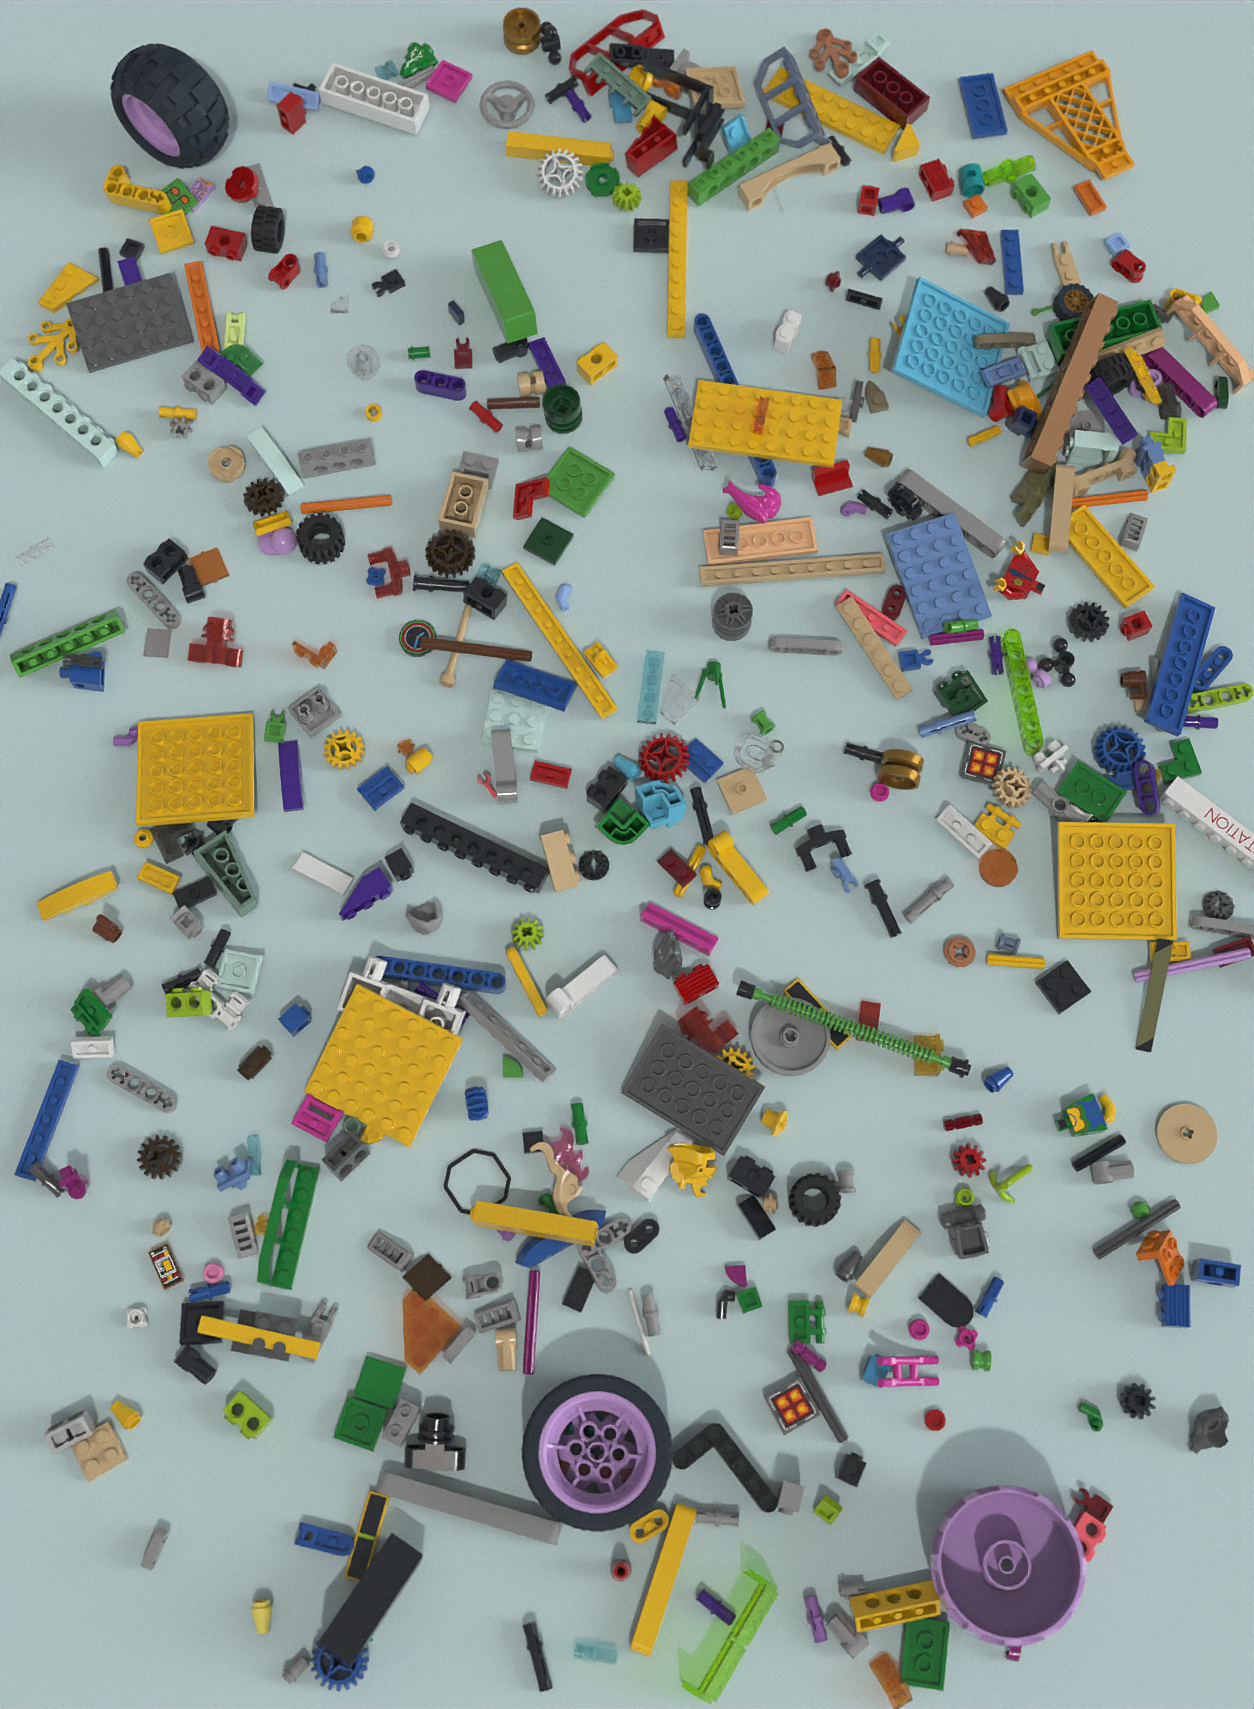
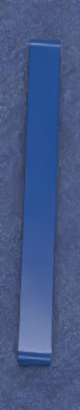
[693,313,777,487]

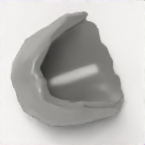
[405,901,443,935]

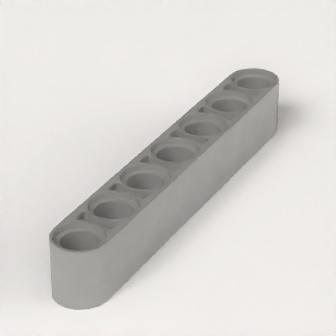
[895,469,1006,558]

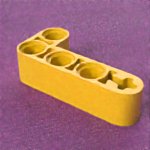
[103,165,172,215]
[707,830,769,905]

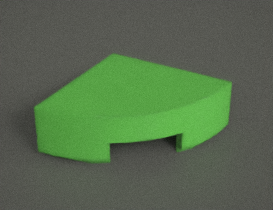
[1201,291,1220,314]
[503,1057,523,1078]

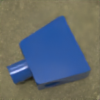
[59,651,105,692]

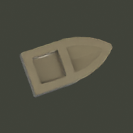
[865,380,889,414]

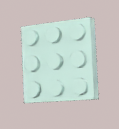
[481,689,546,753]

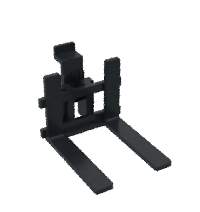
[643,59,725,169]

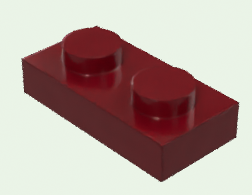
[657,849,697,888]
[1212,936,1254,968]

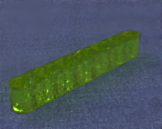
[1001,629,1044,756]

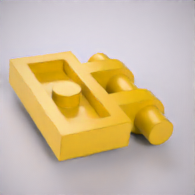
[974,803,1022,851]

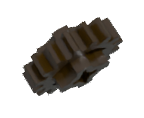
[243,478,284,517]
[137,1135,183,1180]

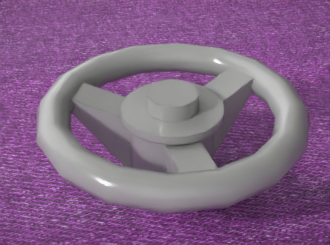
[479,80,535,129]

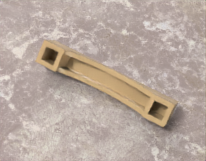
[738,143,841,211]

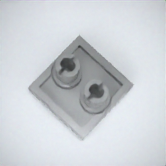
[287,686,341,738]

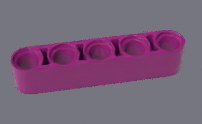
[1143,347,1218,418]

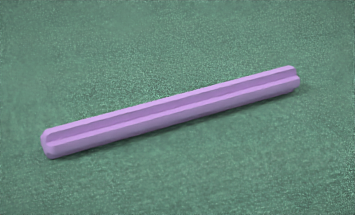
[1133,948,1251,983]

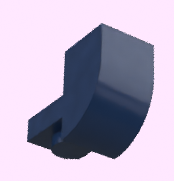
[1009,405,1038,439]

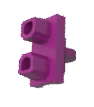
[58,1165,88,1200]

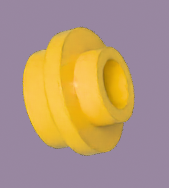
[134,829,154,848]

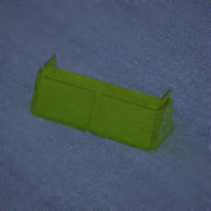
[679,1568,778,1704]

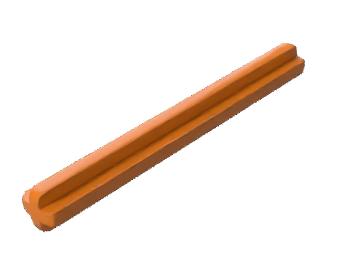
[1071,490,1149,509]
[300,495,392,514]

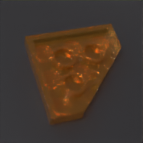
[402,1290,462,1375]

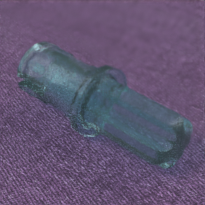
[246,1135,262,1176]
[574,1643,618,1664]

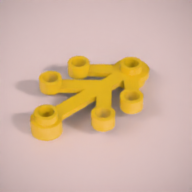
[27,318,79,372]

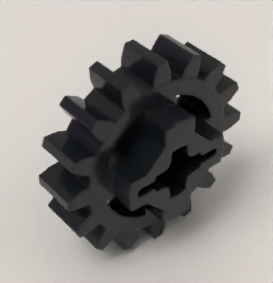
[887,484,923,521]
[1068,602,1110,642]

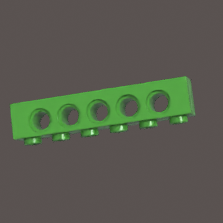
[687,127,780,207]
[10,609,126,678]

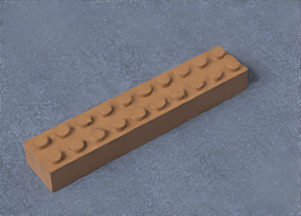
[1020,293,1118,474]

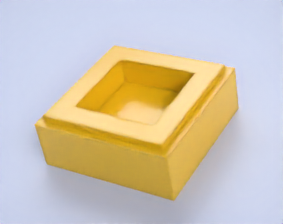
[1030,533,1050,556]

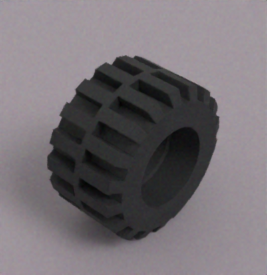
[251,205,285,254]
[1087,353,1136,395]
[296,513,345,565]
[788,1173,841,1227]

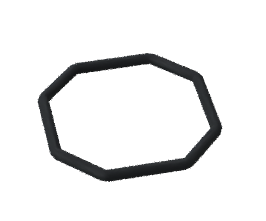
[444,1149,511,1215]

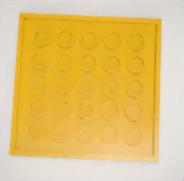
[136,713,255,827]
[1057,822,1177,941]
[304,984,464,1147]

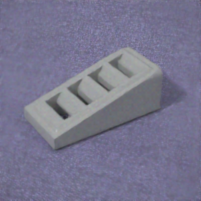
[1119,513,1148,551]
[719,519,740,556]
[228,1212,259,1259]
[367,1231,414,1272]
[474,1300,521,1334]

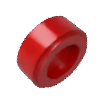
[924,1409,946,1431]

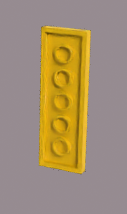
[1068,505,1155,609]

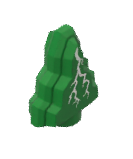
[400,42,438,79]

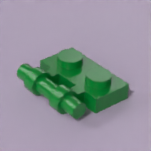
[70,988,113,1037]
[788,1301,826,1344]

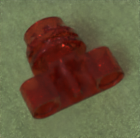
[187,617,244,668]
[677,1006,739,1054]

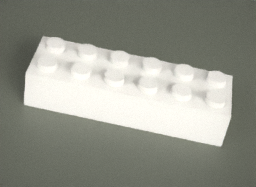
[319,62,430,135]

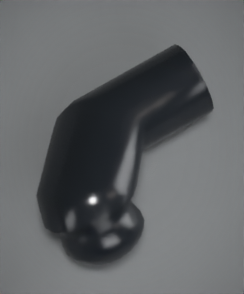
[716,1289,735,1319]

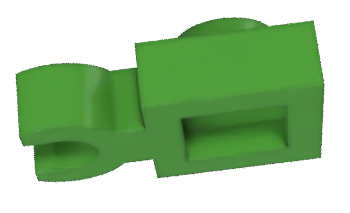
[264,711,286,743]

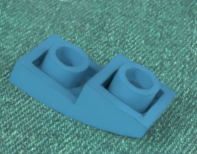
[608,89,633,123]

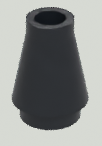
[985,286,1010,312]

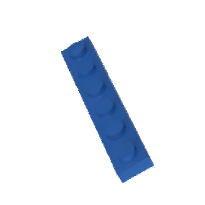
[14,1060,79,1182]

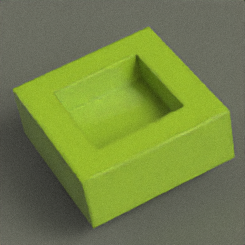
[813,1495,843,1525]

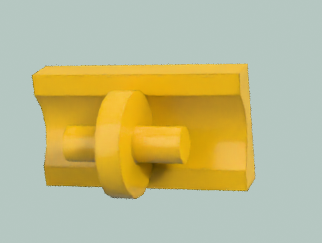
[583,641,618,679]

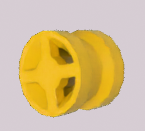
[847,1292,869,1318]

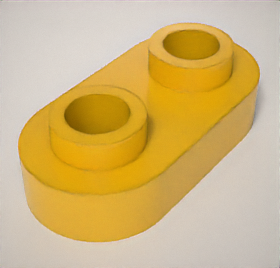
[629,1509,669,1543]

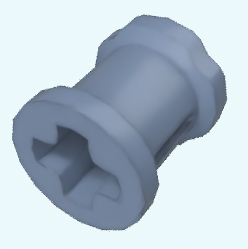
[996,933,1021,955]

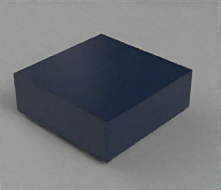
[448,301,465,326]

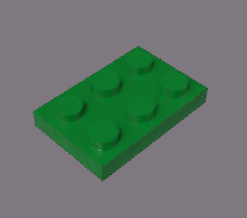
[1056,761,1127,823]
[899,1618,950,1691]

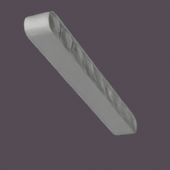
[376,1471,563,1545]

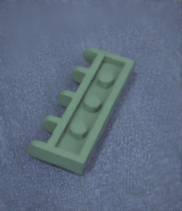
[584,52,652,117]

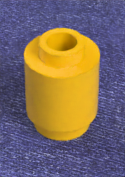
[405,747,433,775]

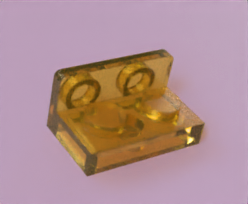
[914,1034,944,1077]

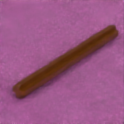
[420,637,532,662]

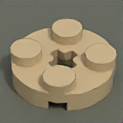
[208,446,246,483]

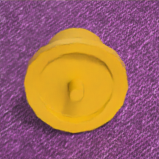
[761,1109,788,1137]

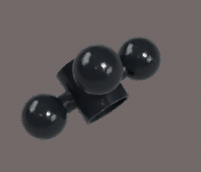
[540,21,562,65]
[1038,638,1076,687]

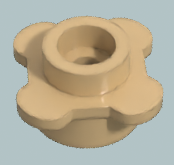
[763,1193,779,1214]

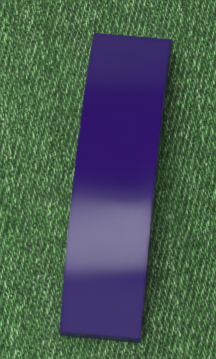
[197,346,266,406]

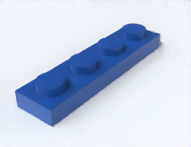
[1000,230,1024,295]

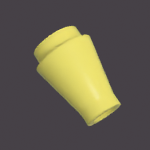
[251,1599,272,1634]

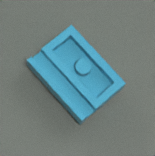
[720,114,752,154]

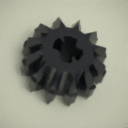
[1119,1383,1156,1419]

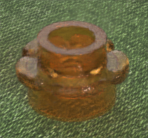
[397,739,415,756]

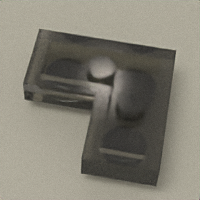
[150,823,194,864]

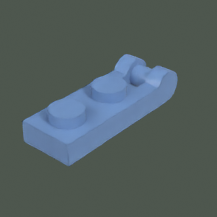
[980,357,1028,388]

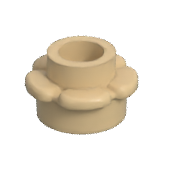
[152,1218,171,1237]

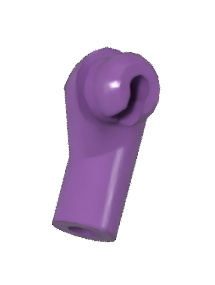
[841,501,868,517]
[113,727,138,746]

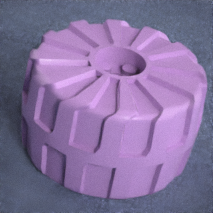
[930,1485,1086,1647]

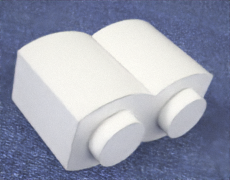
[774,310,802,354]

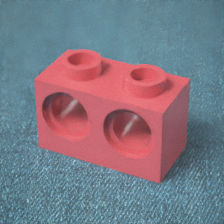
[1073,1511,1107,1562]

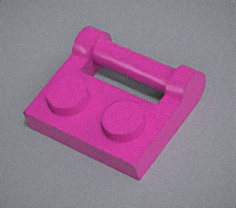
[291,1094,345,1143]

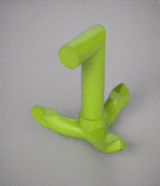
[990,1164,1033,1203]

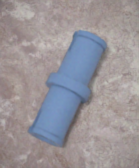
[313,252,328,288]

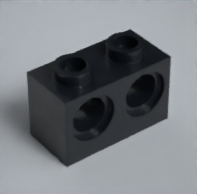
[143,538,189,585]
[586,766,628,813]

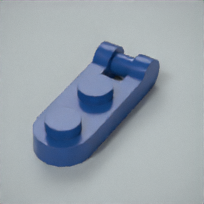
[294,1522,354,1556]

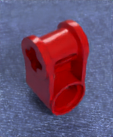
[1111,249,1146,283]
[268,254,301,290]

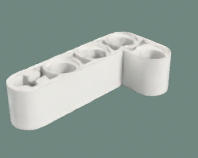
[546,955,618,1019]

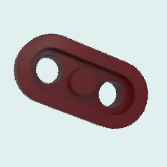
[881,585,906,621]

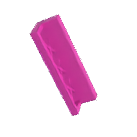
[640,902,719,956]

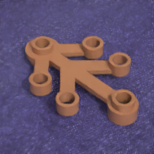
[809,28,858,78]

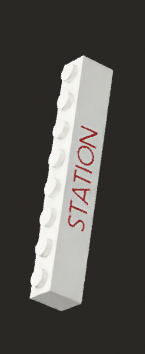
[1160,776,1254,870]

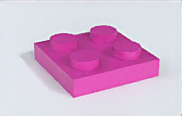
[425,59,473,103]

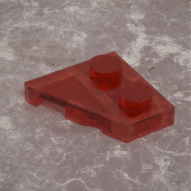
[956,228,996,265]

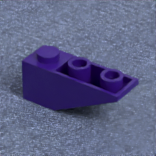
[339,867,393,921]

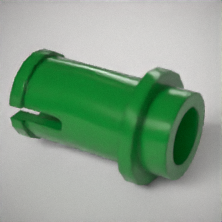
[407,346,430,361]

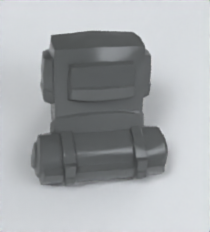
[940,1204,990,1259]

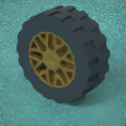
[1053,283,1094,321]

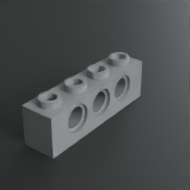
[298,439,376,479]

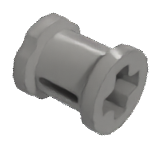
[837,1170,856,1193]

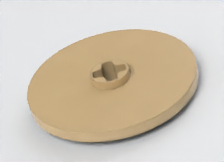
[1156,1104,1218,1164]

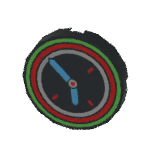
[399,620,437,657]

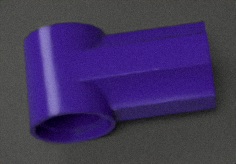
[878,188,915,214]

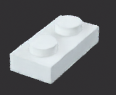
[71,1036,115,1059]

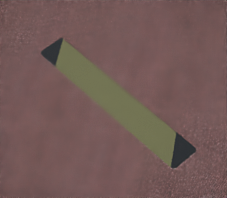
[1136,938,1173,1052]

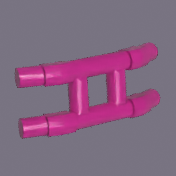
[876,1356,939,1387]

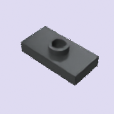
[850,381,865,422]

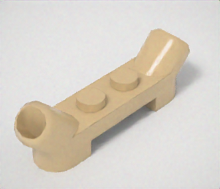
[1072,448,1138,498]

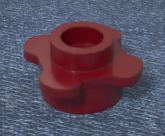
[826,271,841,292]

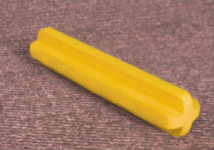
[673,845,706,898]
[986,954,1045,969]

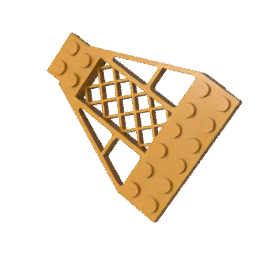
[1003,50,1135,181]

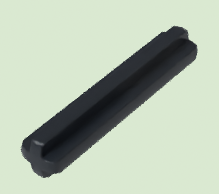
[98,247,113,292]
[1072,1134,1126,1172]

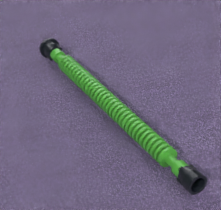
[736,980,971,1078]

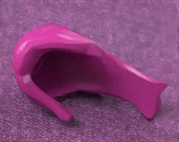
[722,481,781,524]

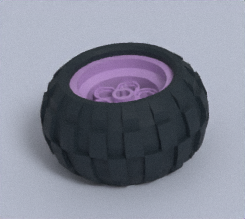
[110,43,230,169]

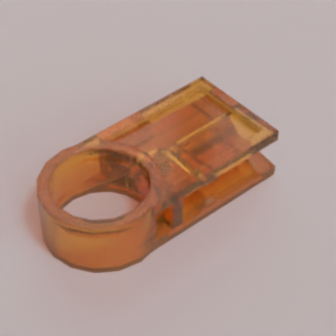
[753,396,769,435]

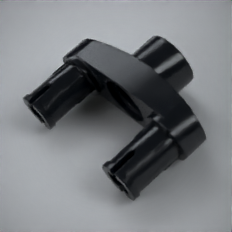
[795,824,852,872]

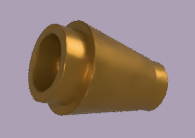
[865,447,893,467]

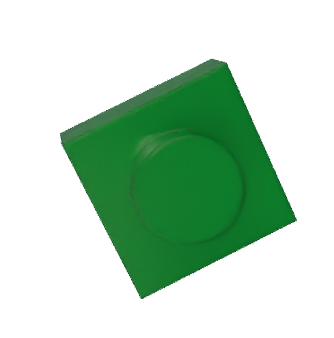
[736,1287,763,1314]

